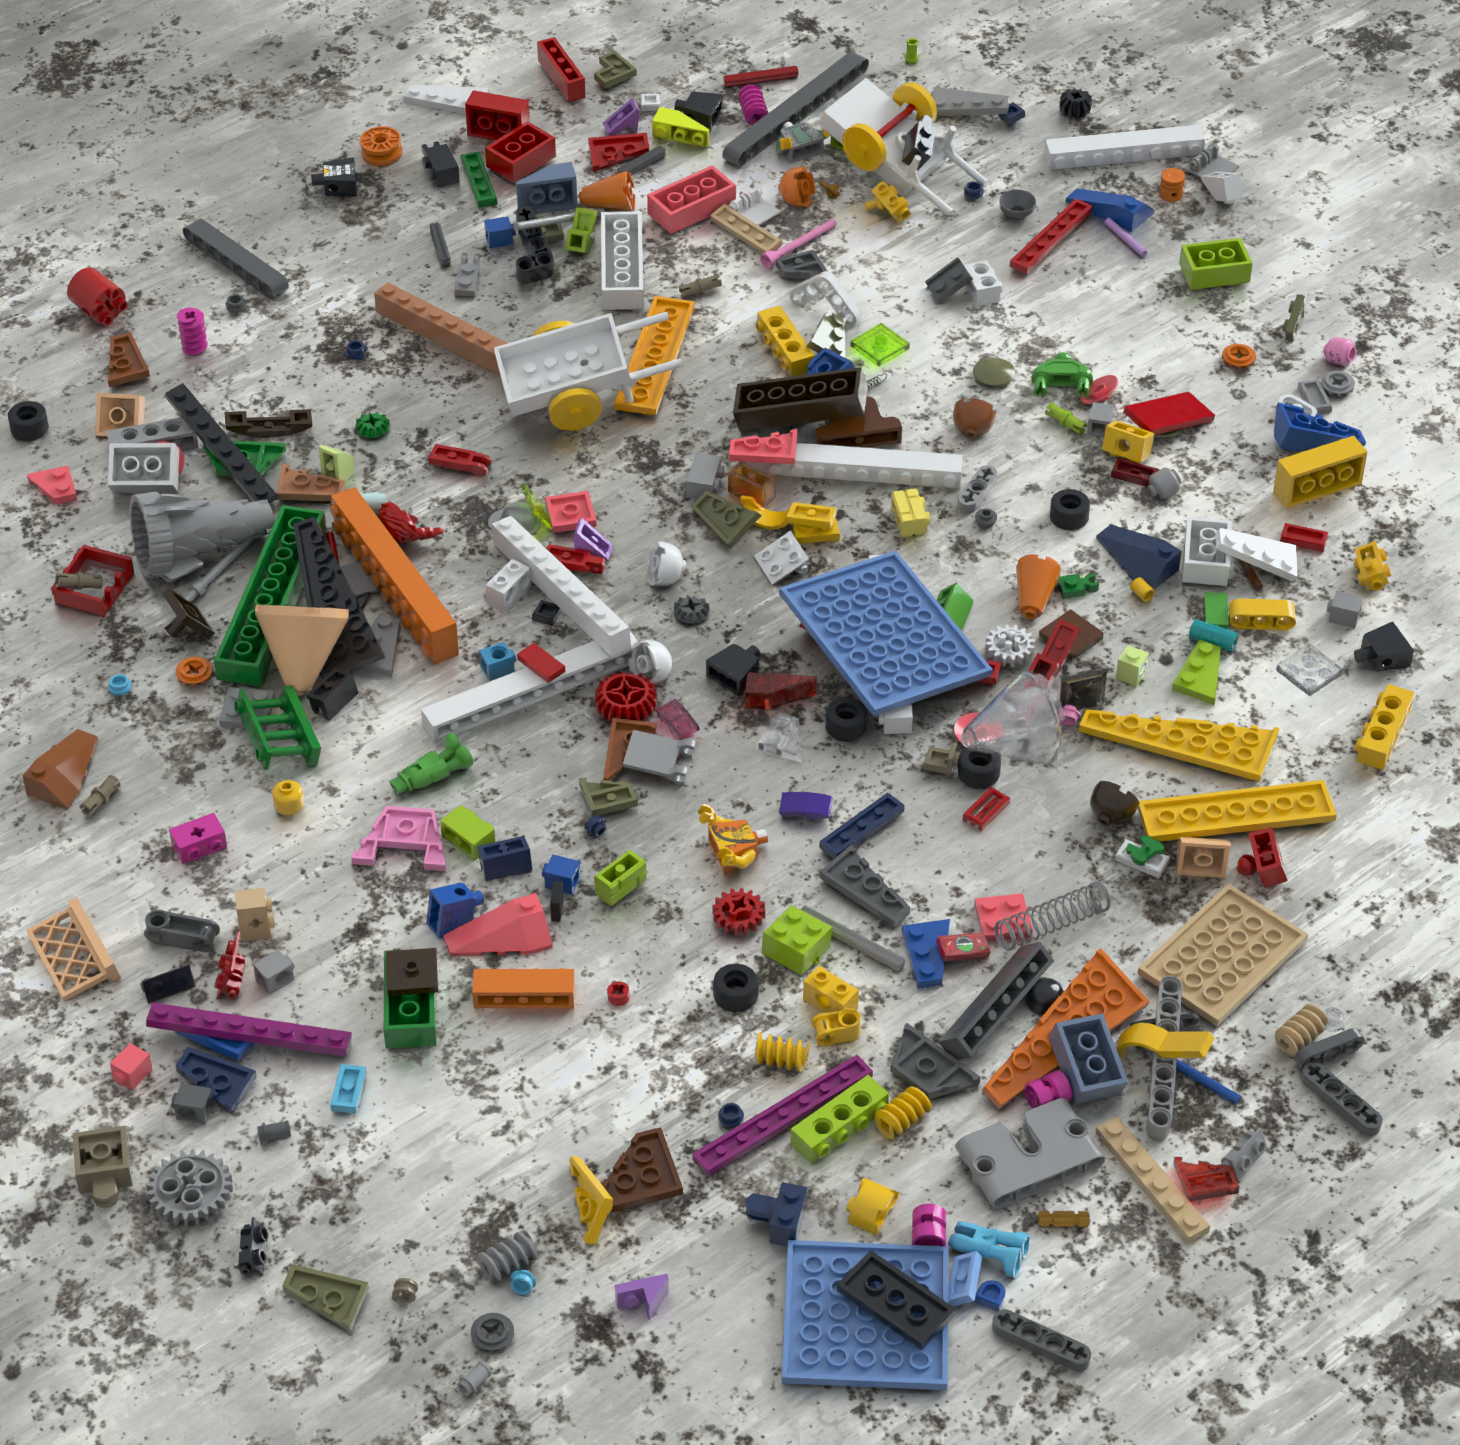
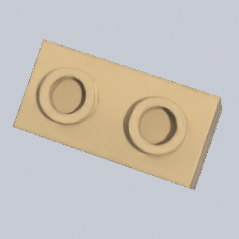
[235,888,275,942]

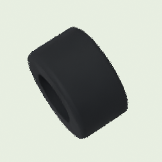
[8,401,49,441]
[1050,489,1090,530]
[825,697,867,741]
[958,743,1001,788]
[713,963,758,1012]

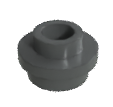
[225,294,247,313]
[975,508,997,529]

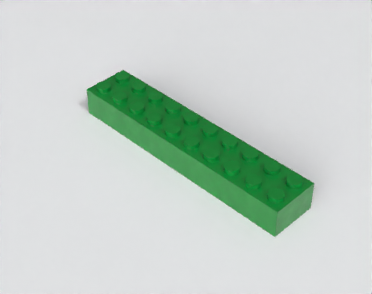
[214,505,327,687]

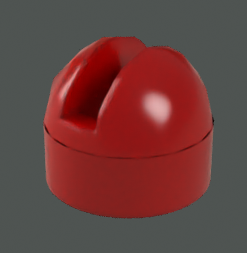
[1237,854,1256,876]

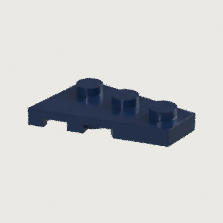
[175,1047,257,1114]

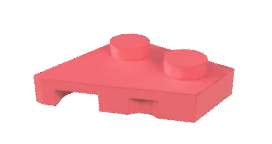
[27,466,77,504]

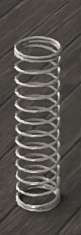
[994,881,1111,951]

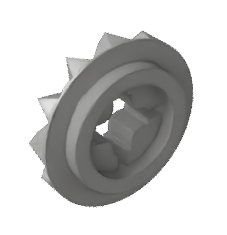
[1320,371,1355,397]

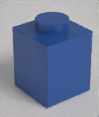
[484,216,516,248]
[542,854,581,895]

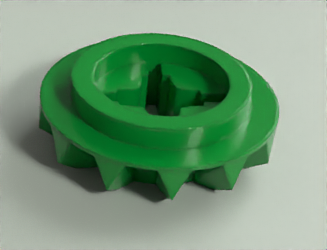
[355,412,390,438]

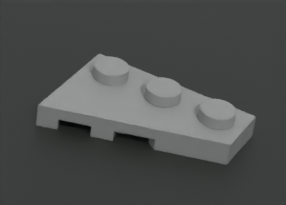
[359,614,401,677]

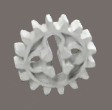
[985,624,1035,667]

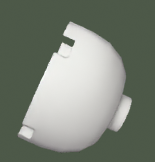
[647,541,686,586]
[628,640,672,685]

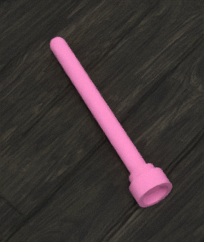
[760,219,836,269]

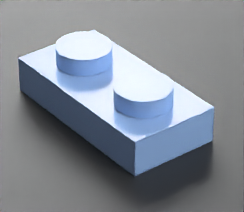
[948,1251,982,1307]

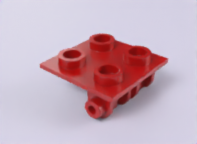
[214,932,245,999]

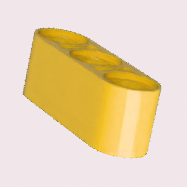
[1229,598,1296,630]

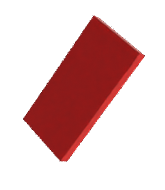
[1123,391,1216,435]

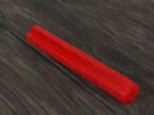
[723,66,799,87]

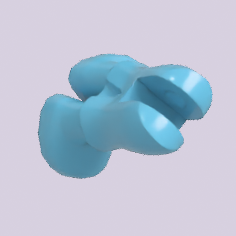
[948,1221,1031,1278]

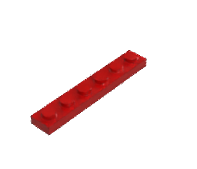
[1010,199,1093,274]

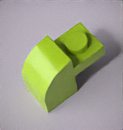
[565,207,597,253]

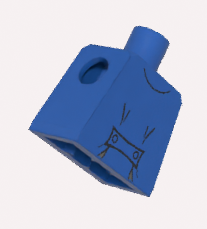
[426,882,484,939]

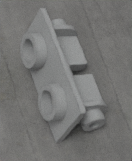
[1220,1128,1267,1181]

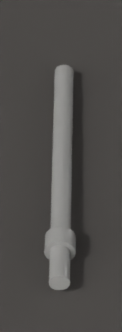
[513,208,605,231]
[184,538,256,602]

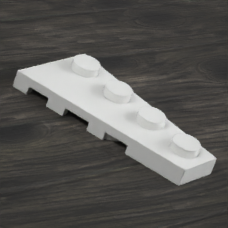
[403,85,490,114]
[1215,528,1297,582]

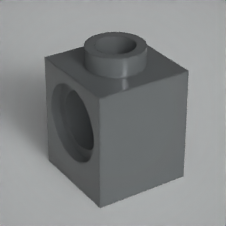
[171,1083,214,1124]

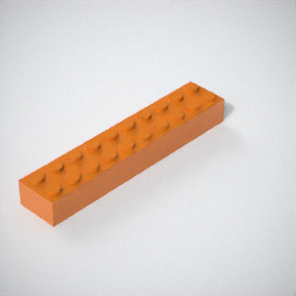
[330,487,459,665]

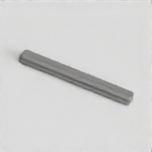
[800,905,905,971]

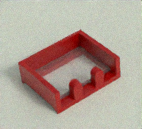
[52,545,134,618]

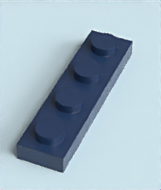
[819,792,905,859]

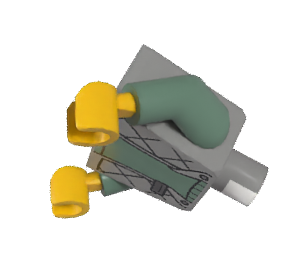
[776,122,831,164]

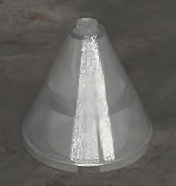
[961,671,1067,764]

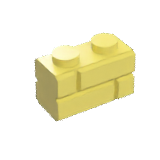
[891,489,930,537]

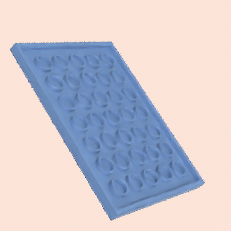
[779,551,993,716]

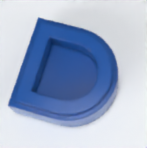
[974,1280,1006,1311]

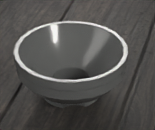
[999,189,1036,220]

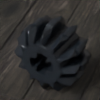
[1059,88,1092,119]

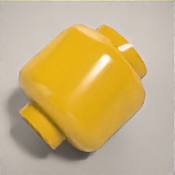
[272,780,304,816]

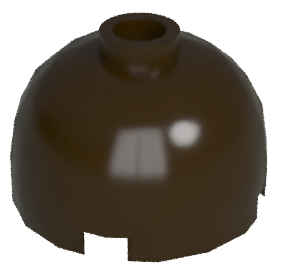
[1090,781,1140,826]

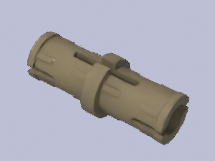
[679,274,722,299]
[55,572,103,590]
[79,775,121,816]

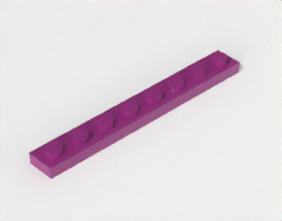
[146,1002,352,1057]
[692,1055,873,1177]

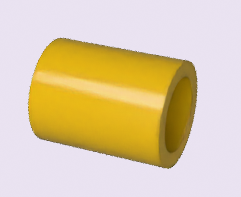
[1130,577,1155,602]

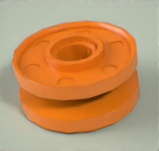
[360,126,403,166]

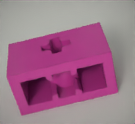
[169,813,227,865]

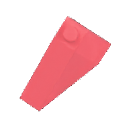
[443,893,553,956]

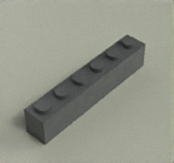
[938,942,1054,1060]

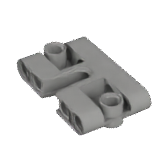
[955,1098,1105,1209]

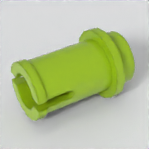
[904,38,920,64]

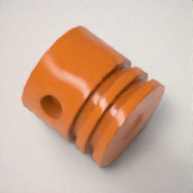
[1159,168,1185,202]

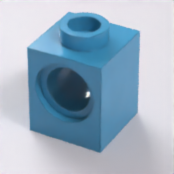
[479,642,516,681]

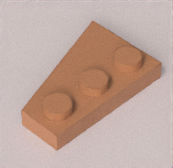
[276,464,345,502]

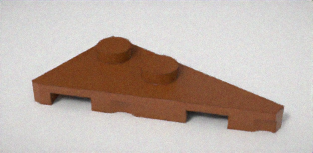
[603,718,657,781]

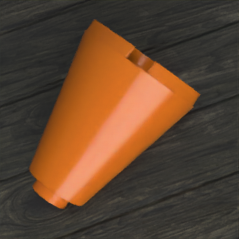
[579,171,636,211]
[1016,554,1061,619]

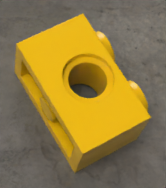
[1102,420,1154,463]
[803,966,859,1013]

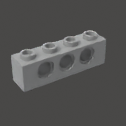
[106,417,199,451]

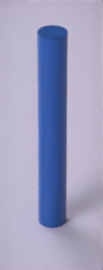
[1176,1059,1241,1105]

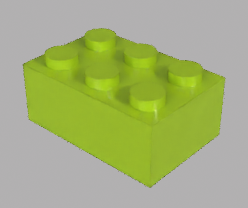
[1179,238,1253,290]

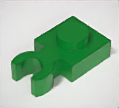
[1057,574,1099,599]

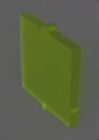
[521,483,552,530]

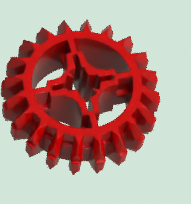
[594,671,657,724]

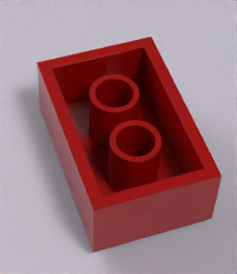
[465,90,530,141]
[485,121,556,183]

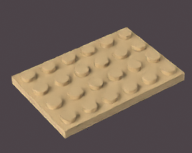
[1137,883,1308,1027]

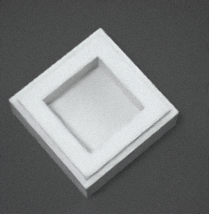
[641,94,660,111]

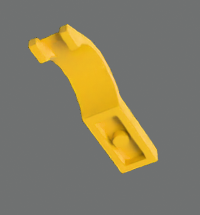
[740,496,837,530]
[1115,1023,1215,1058]

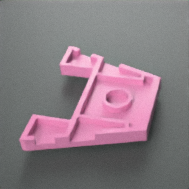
[351,806,446,872]

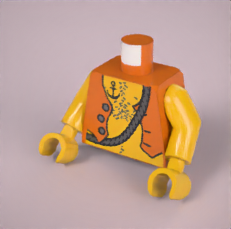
[697,804,768,873]

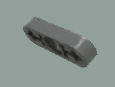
[1295,1028,1365,1070]

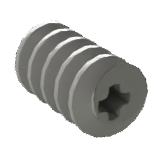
[477,1230,538,1281]

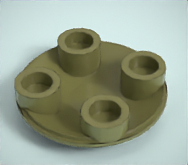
[973,357,1015,389]

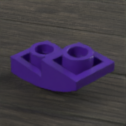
[779,792,833,820]

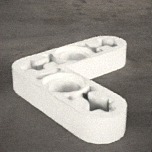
[789,271,862,325]

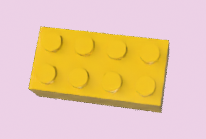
[1273,436,1368,509]

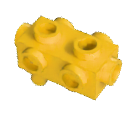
[864,181,911,224]
[1353,541,1392,591]

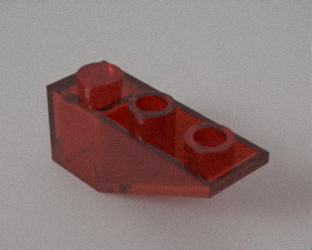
[745,672,817,710]

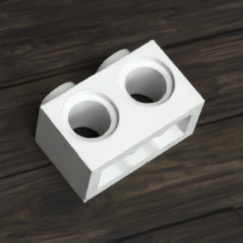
[964,260,1003,306]
[485,559,531,613]

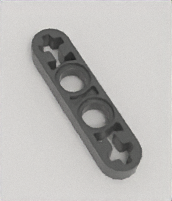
[1301,1062,1383,1136]
[992,1309,1091,1371]

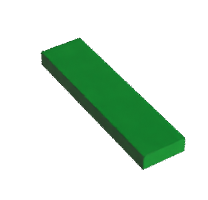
[460,152,498,208]

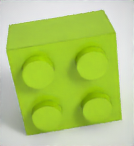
[761,905,832,975]

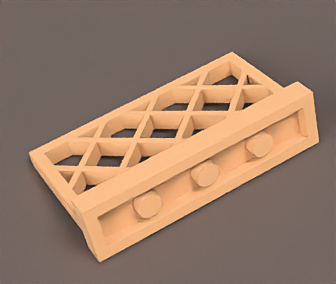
[26,897,121,1002]

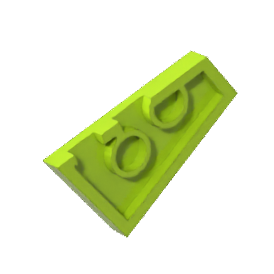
[1172,640,1221,705]

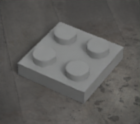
[219,687,275,730]

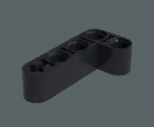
[516,206,554,284]

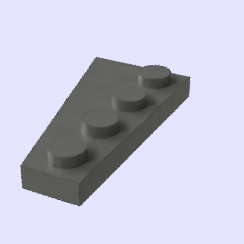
[819,845,910,928]

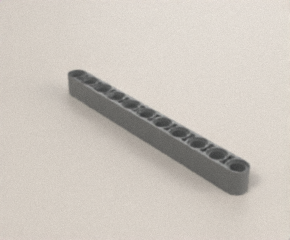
[722,52,869,167]

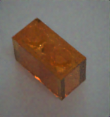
[728,461,776,508]

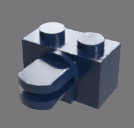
[746,1182,808,1247]

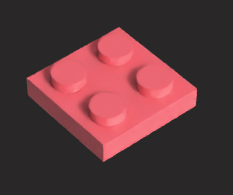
[545,491,597,533]
[974,893,1033,942]

